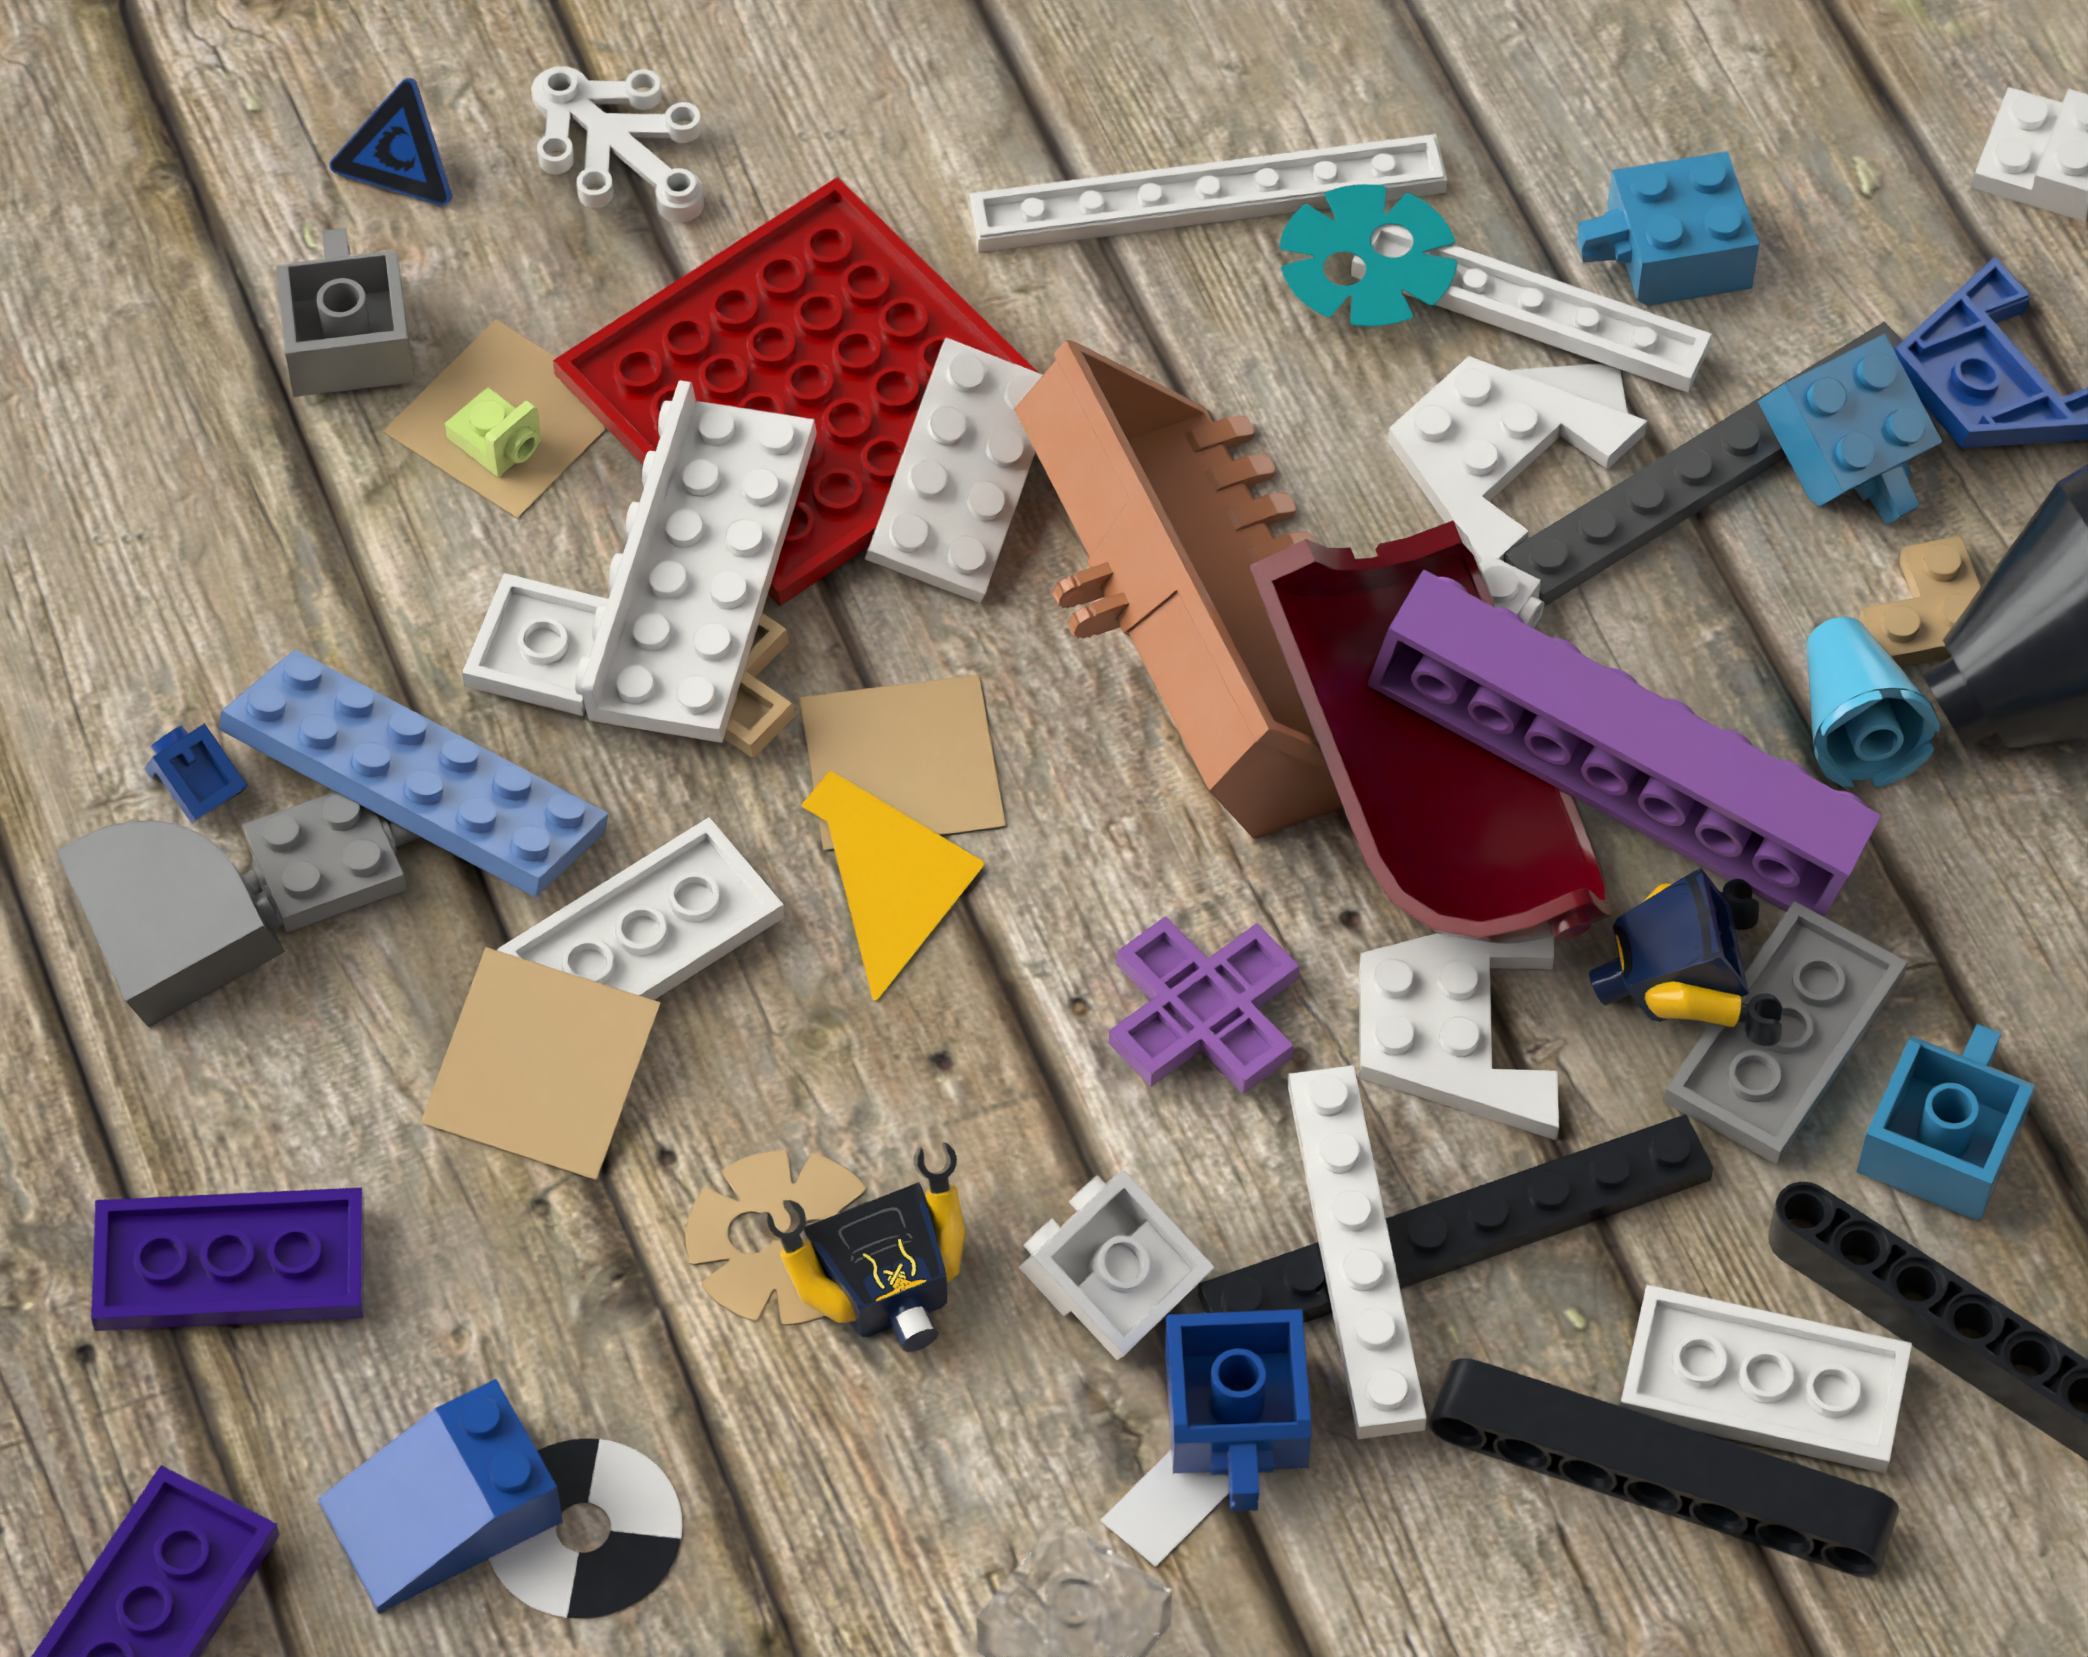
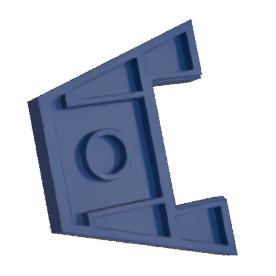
[1894,257,2088,448]

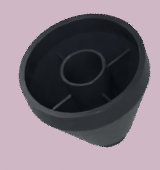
[1922,464,2088,750]

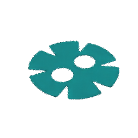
[1279,184,1457,327]

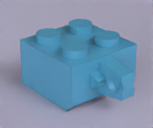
[1576,151,1760,306]
[1758,334,1942,524]
[1856,1024,2036,1222]

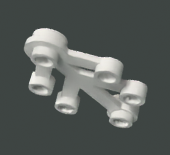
[531,66,704,223]

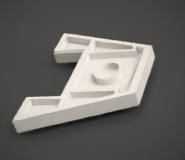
[1388,356,1647,563]
[1359,933,1559,1140]

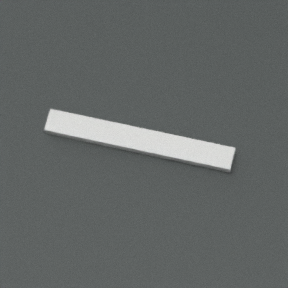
[969,134,1447,253]

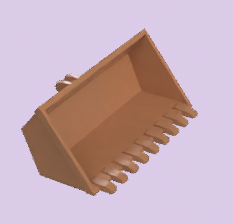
[1014,340,1343,839]

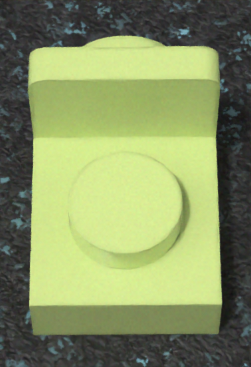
[445,387,541,478]

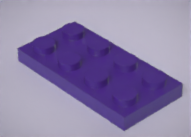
[91,1187,365,1331]
[31,1465,280,1657]

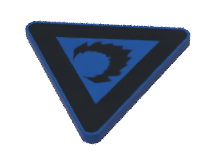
[330,78,452,205]

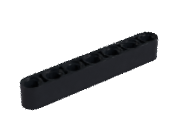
[1768,1181,2088,1461]
[1428,1358,1899,1577]

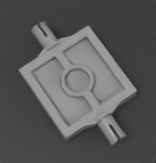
[242,792,422,933]

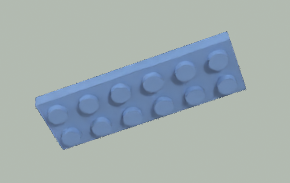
[219,649,609,897]

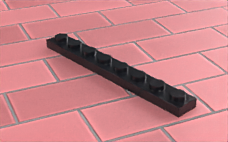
[1198,1114,1714,1323]

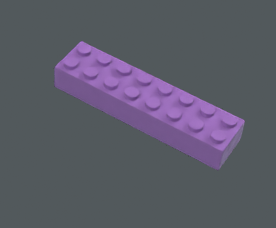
[1367,569,1881,917]

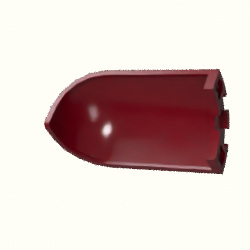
[1249,520,1612,944]

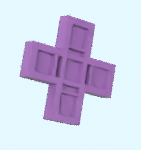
[1109,916,1300,1094]

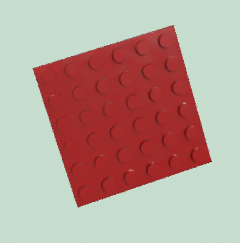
[553,177,1039,606]

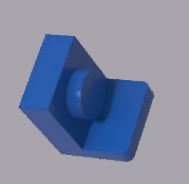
[144,723,248,824]

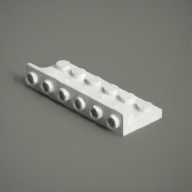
[575,380,817,743]

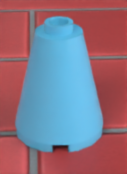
[1806,617,1940,788]

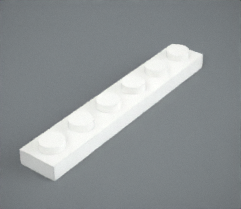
[1351,224,1712,393]
[1288,1065,1426,1439]

